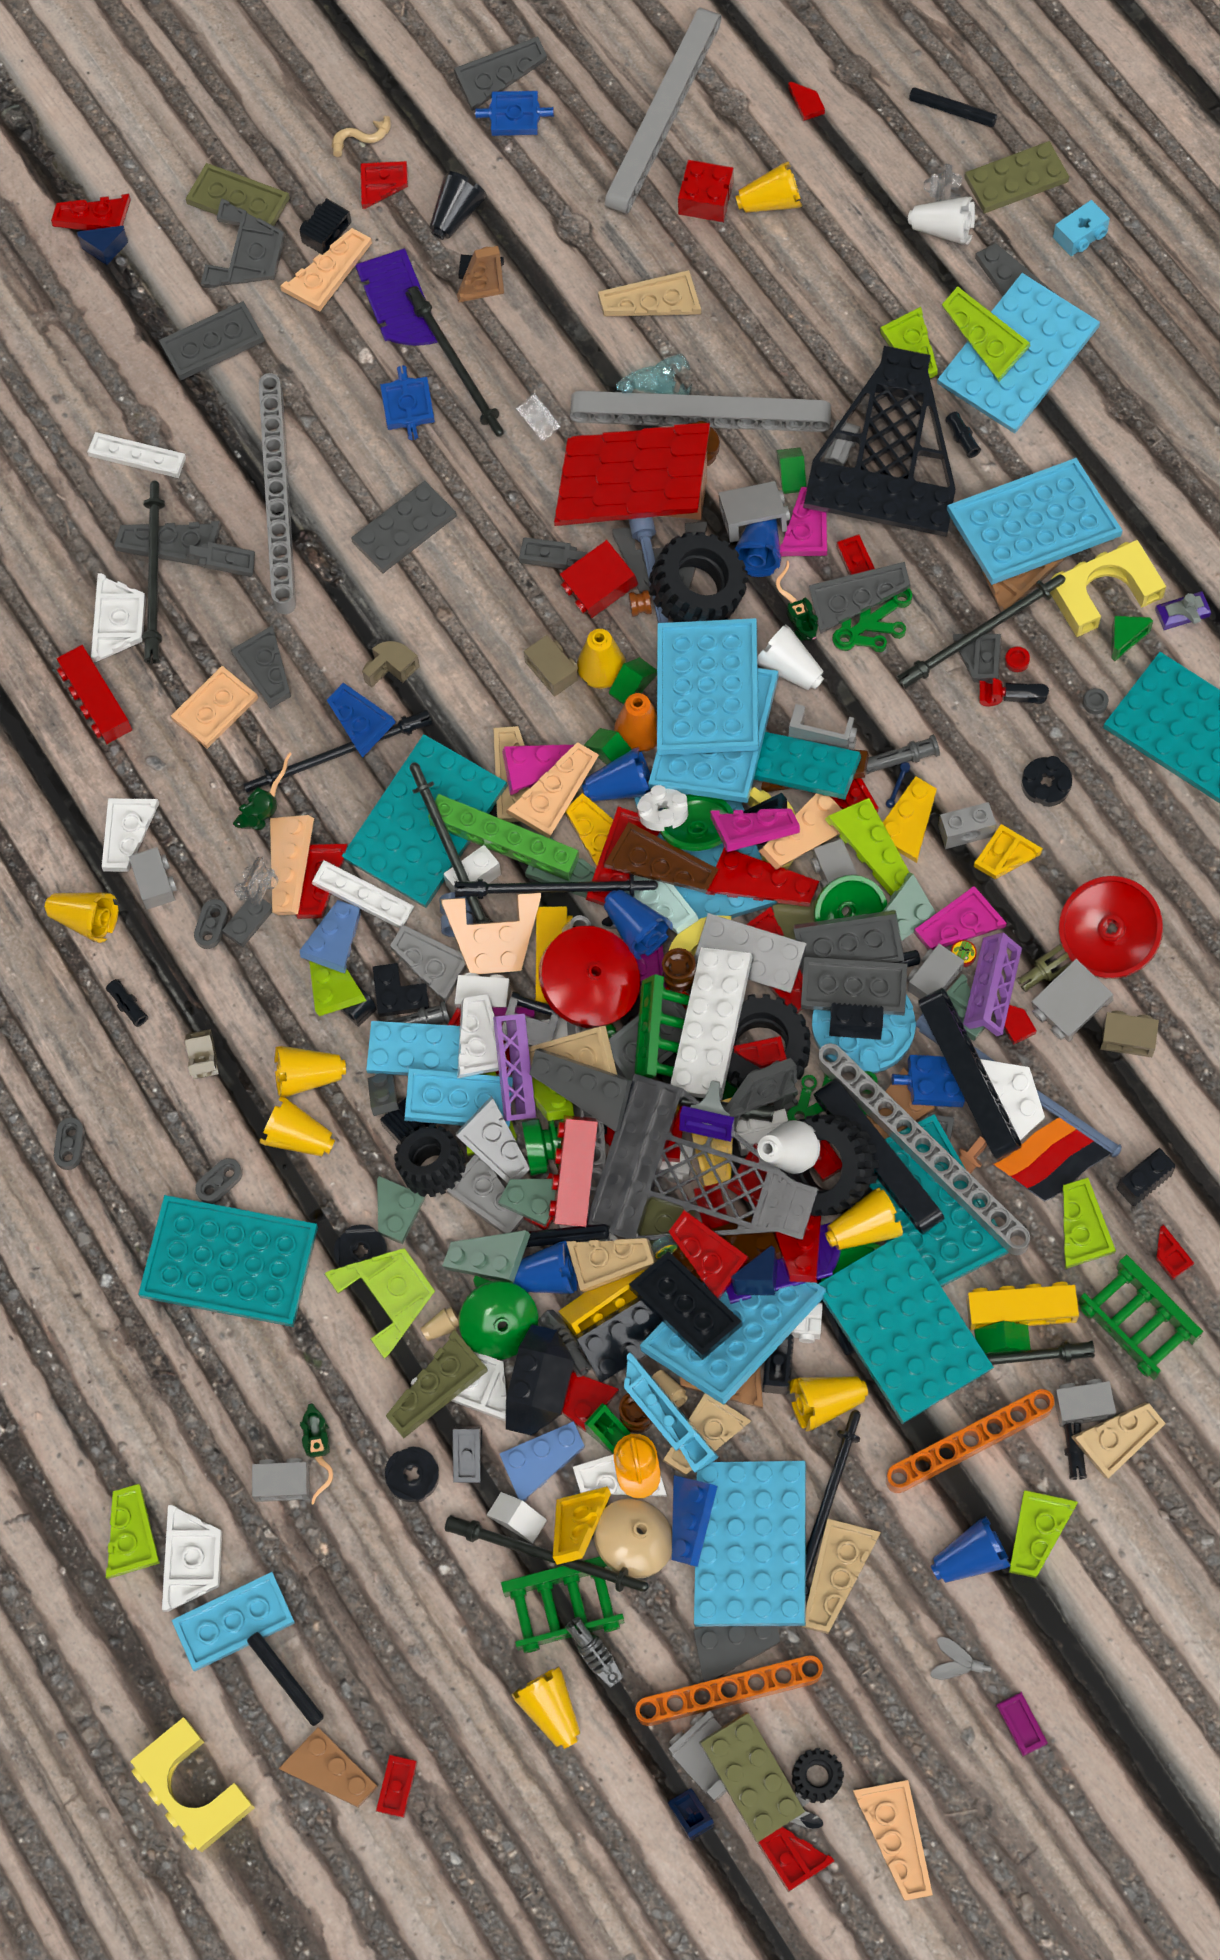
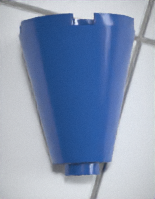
[735,519,781,577]
[582,747,651,802]
[604,890,673,959]
[514,1241,578,1294]
[931,1516,1011,1583]

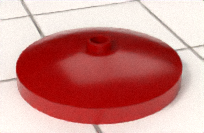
[1059,876,1163,979]
[539,926,640,1028]

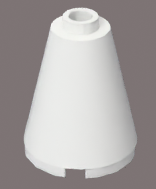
[908,196,975,245]
[757,624,824,690]
[757,1120,820,1174]

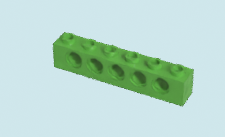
[428,794,579,881]

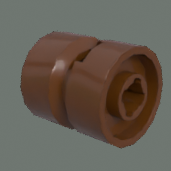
[662,948,696,992]
[619,1393,653,1434]

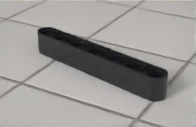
[918,988,1022,1160]
[813,1078,945,1235]

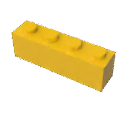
[535,907,573,1004]
[558,1269,646,1336]
[966,1282,1079,1330]

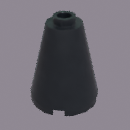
[429,171,487,240]

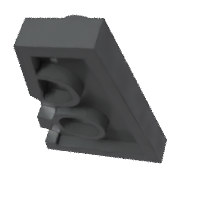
[231,625,291,709]
[693,1626,780,1682]

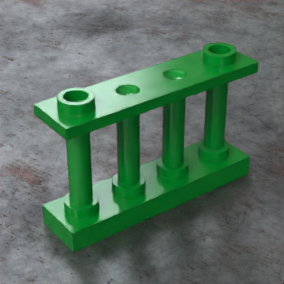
[634,974,690,1078]
[1078,1254,1204,1380]
[501,1557,625,1653]

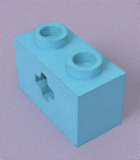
[1053,200,1110,256]

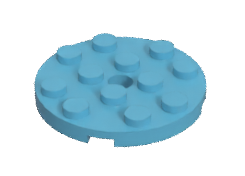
[812,995,916,1073]

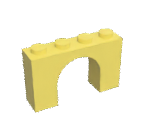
[1050,540,1166,637]
[130,1717,255,1852]

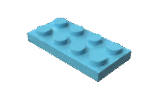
[366,1021,460,1076]
[404,1068,513,1127]
[172,1572,295,1672]

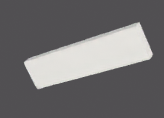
[87,432,186,478]
[312,860,414,929]

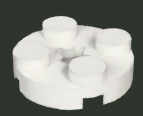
[637,785,688,831]

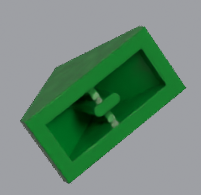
[776,447,806,494]
[1111,616,1153,661]
[609,657,657,705]
[584,728,632,765]
[974,1321,1031,1355]
[584,1403,631,1455]

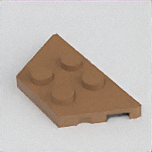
[982,557,1066,612]

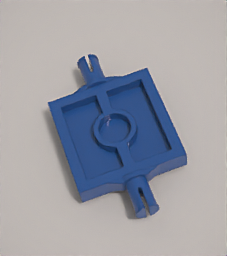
[475,91,554,136]
[380,365,435,440]
[891,1055,965,1107]

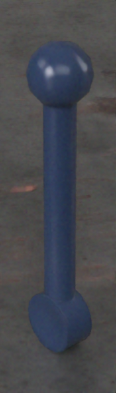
[885,762,910,808]

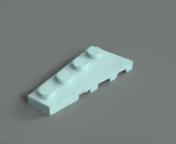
[624,875,699,934]

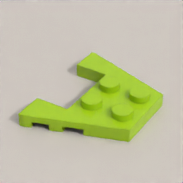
[324,1248,435,1359]

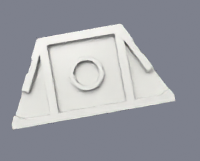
[91,573,146,662]
[980,1059,1045,1141]
[411,1352,507,1422]
[162,1505,222,1612]

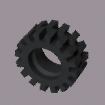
[792,1748,844,1803]

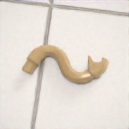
[332,116,391,157]

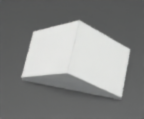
[487,1492,547,1544]

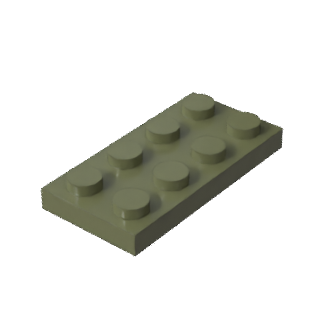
[964,141,1069,214]
[186,163,290,226]
[699,1712,805,1842]

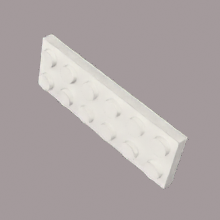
[670,947,753,1100]

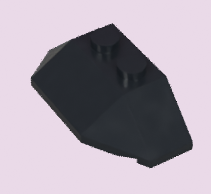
[506,1324,575,1436]

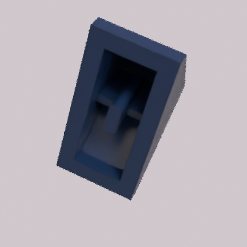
[77,225,128,265]
[731,1246,778,1295]
[667,1788,714,1841]

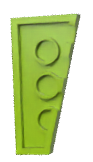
[942,286,1031,382]
[825,798,909,896]

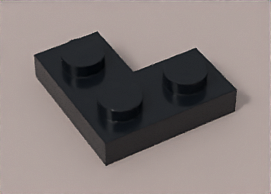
[372,963,429,1017]

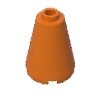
[614,693,657,752]

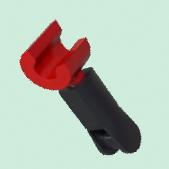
[980,678,1049,707]

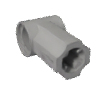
[824,420,861,466]

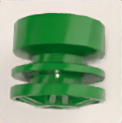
[522,1118,563,1176]

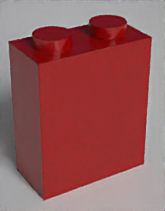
[560,540,638,619]

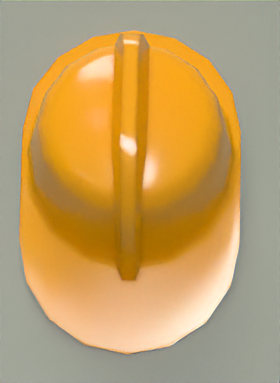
[614,1434,660,1498]

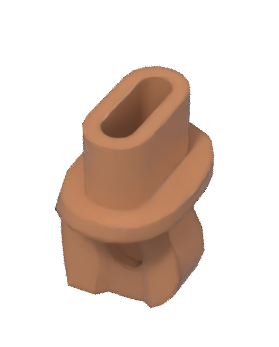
[959,1136,987,1174]

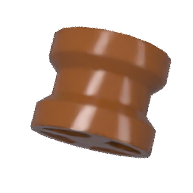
[629,590,652,617]

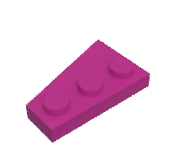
[780,487,827,556]
[502,744,575,795]
[710,809,800,852]
[914,886,1007,950]

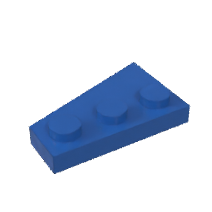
[327,683,396,758]
[672,1475,718,1567]

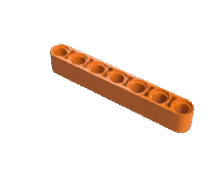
[886,1389,1054,1493]
[635,1656,823,1726]

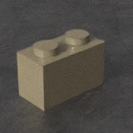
[524,635,578,697]
[1100,1011,1159,1058]

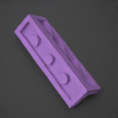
[963,932,1022,1036]
[493,1014,536,1121]

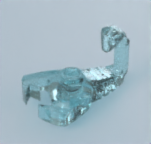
[616,353,692,395]

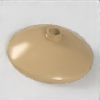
[594,1498,672,1578]

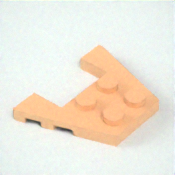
[441,893,541,974]

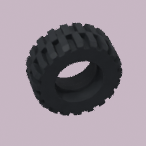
[649,531,748,622]
[726,994,811,1089]
[783,1114,879,1216]

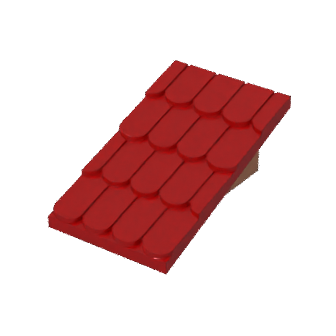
[554,423,710,526]

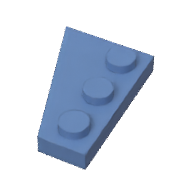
[300,900,361,974]
[500,1421,585,1502]

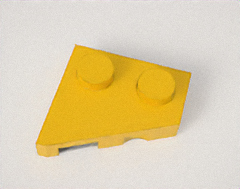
[974,824,1043,880]

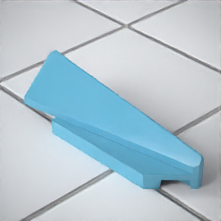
[624,1353,719,1473]

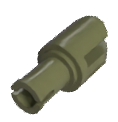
[1017,944,1073,992]

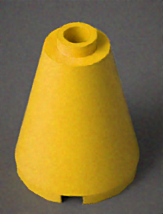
[735,161,802,213]
[577,629,626,689]
[44,892,118,943]
[274,1046,346,1097]
[259,1096,335,1157]
[825,1187,903,1250]
[790,1376,868,1432]
[511,1666,580,1749]

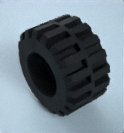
[394,1125,466,1197]

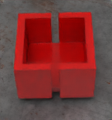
[678,160,734,223]

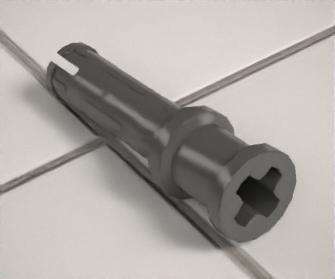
[866,734,940,774]
[386,1001,450,1025]

